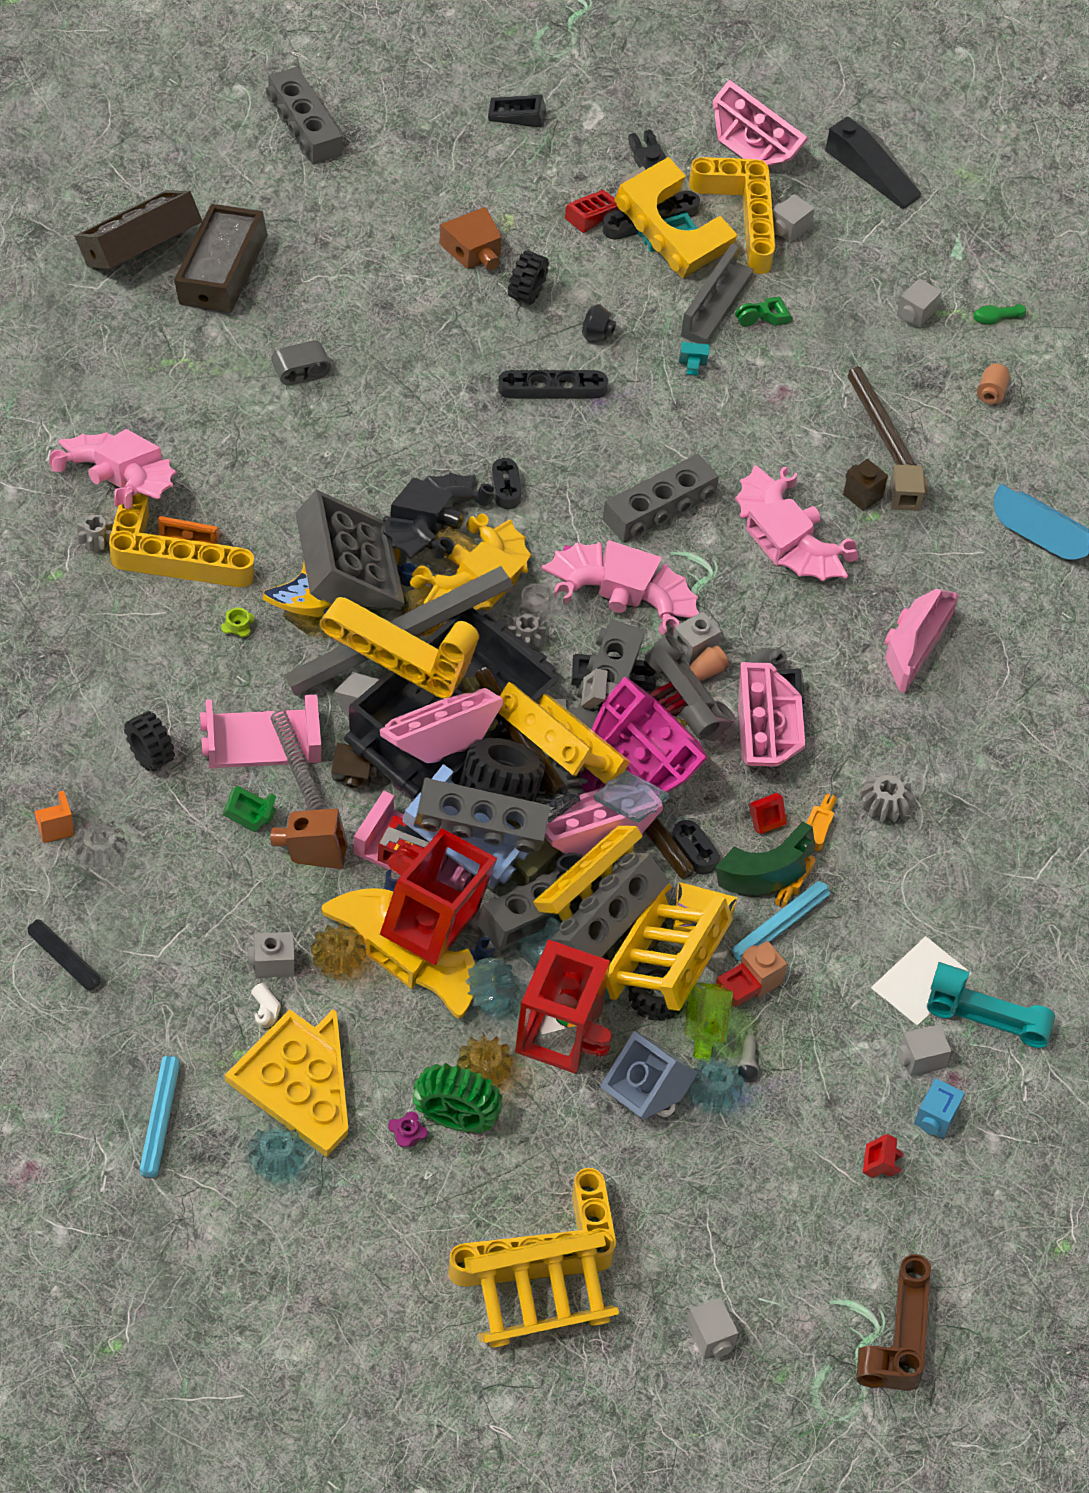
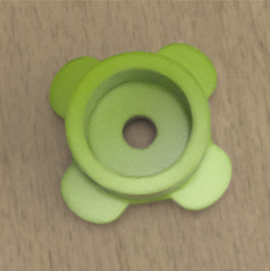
[221,607,255,638]

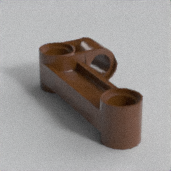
[856,1254,931,1391]

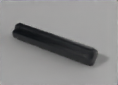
[27,919,101,991]

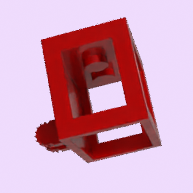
[379,828,498,965]
[515,939,612,1074]

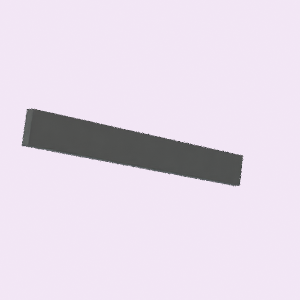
[284,566,513,696]

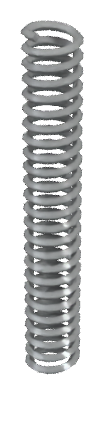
[270,709,328,810]

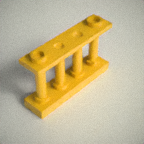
[498,682,630,787]
[533,825,672,926]
[606,889,733,1011]
[464,1230,619,1347]

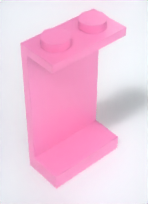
[200,695,321,768]
[353,791,472,891]

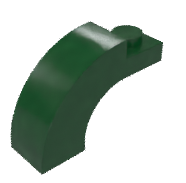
[715,821,815,894]

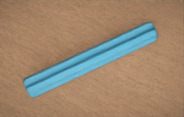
[732,881,830,961]
[140,1056,180,1178]

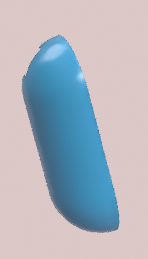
[994,484,1089,560]

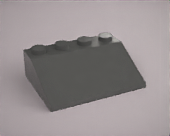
[295,489,405,607]

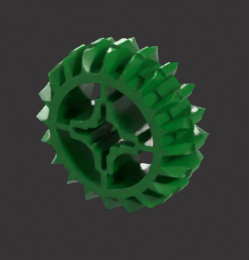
[412,1063,503,1134]

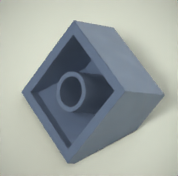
[600,1031,698,1119]

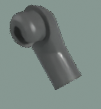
[746,648,787,668]

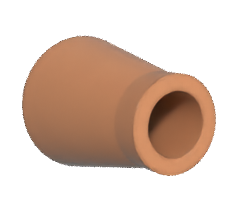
[689,645,729,681]

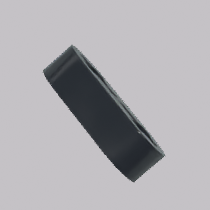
[491,458,521,509]
[672,820,718,875]

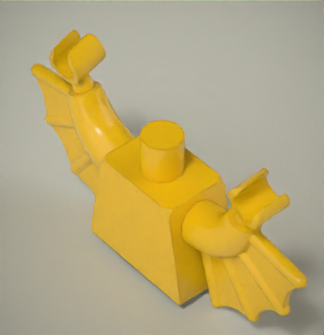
[410,513,532,612]

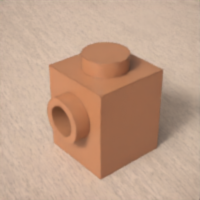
[741,941,787,999]

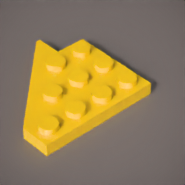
[225,1009,348,1157]

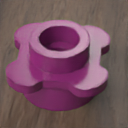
[388,1111,427,1148]

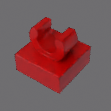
[749,793,787,834]
[716,963,762,1007]
[863,1134,903,1178]

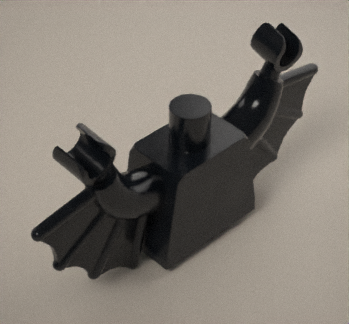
[383,472,495,559]

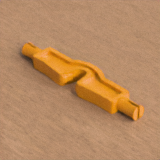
[775,794,837,908]

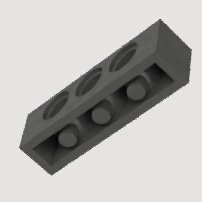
[266,66,343,164]
[603,454,719,543]
[570,619,646,729]
[414,778,551,853]
[551,852,670,957]
[477,871,602,951]

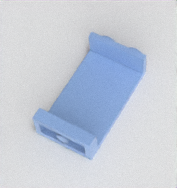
[402,764,530,890]

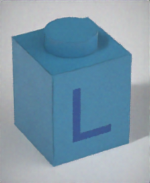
[914,1078,965,1138]

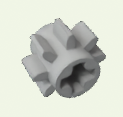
[77,514,113,551]
[508,613,545,648]

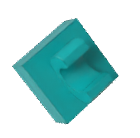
[679,342,710,376]

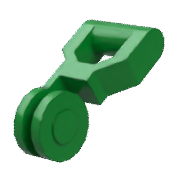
[735,297,793,326]

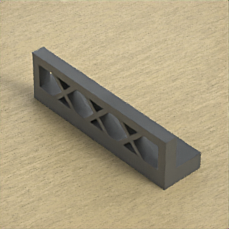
[681,244,754,344]

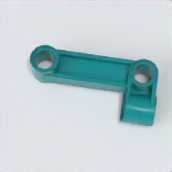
[927,962,1055,1048]

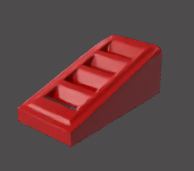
[565,190,620,233]

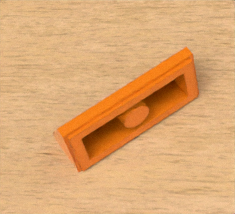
[158,516,221,544]

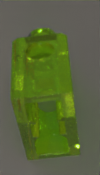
[685,982,733,1059]

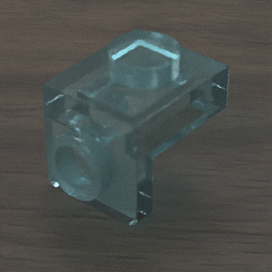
[516,916,561,970]

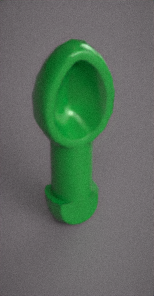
[973,304,1026,325]

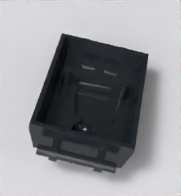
[343,607,560,799]

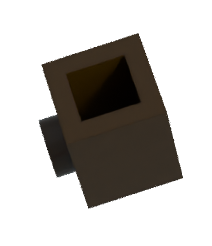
[843,458,888,512]
[331,743,378,789]

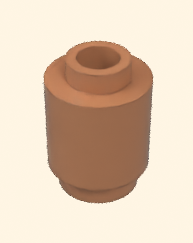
[977,363,1010,404]

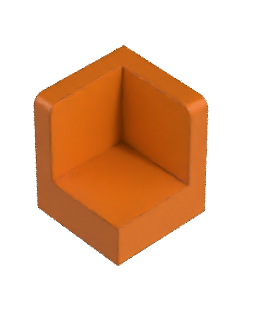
[34,791,74,843]

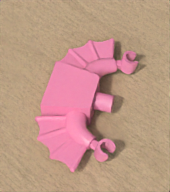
[49,429,176,509]
[735,465,858,581]
[542,540,699,635]

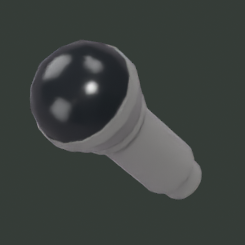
[736,1035,759,1081]

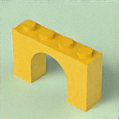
[614,157,738,279]

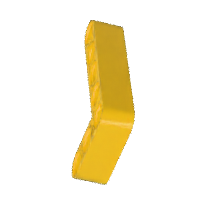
[689,157,775,274]
[109,493,254,587]
[320,597,479,699]
[448,1168,616,1287]

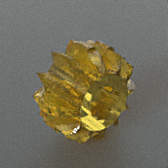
[311,923,366,980]
[457,1033,513,1088]

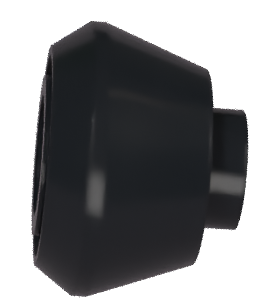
[582,304,616,341]

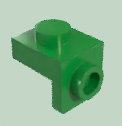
[222,785,276,832]

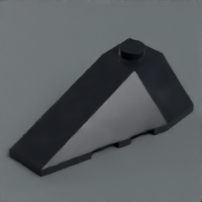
[825,116,921,209]

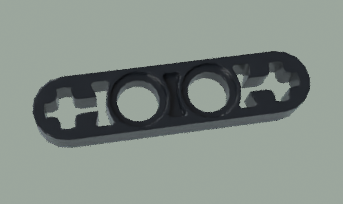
[602,191,700,240]
[498,370,608,399]

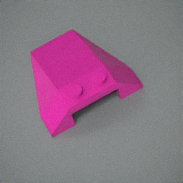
[581,677,708,799]

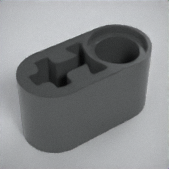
[271,341,332,385]

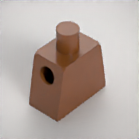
[439,207,502,270]
[270,809,348,869]

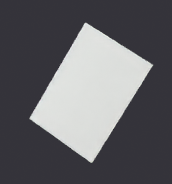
[871,936,972,1025]

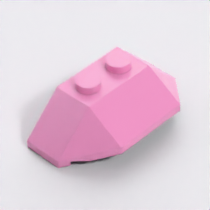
[713,80,808,167]
[884,589,960,693]
[738,662,805,766]
[380,688,503,764]
[545,787,663,856]

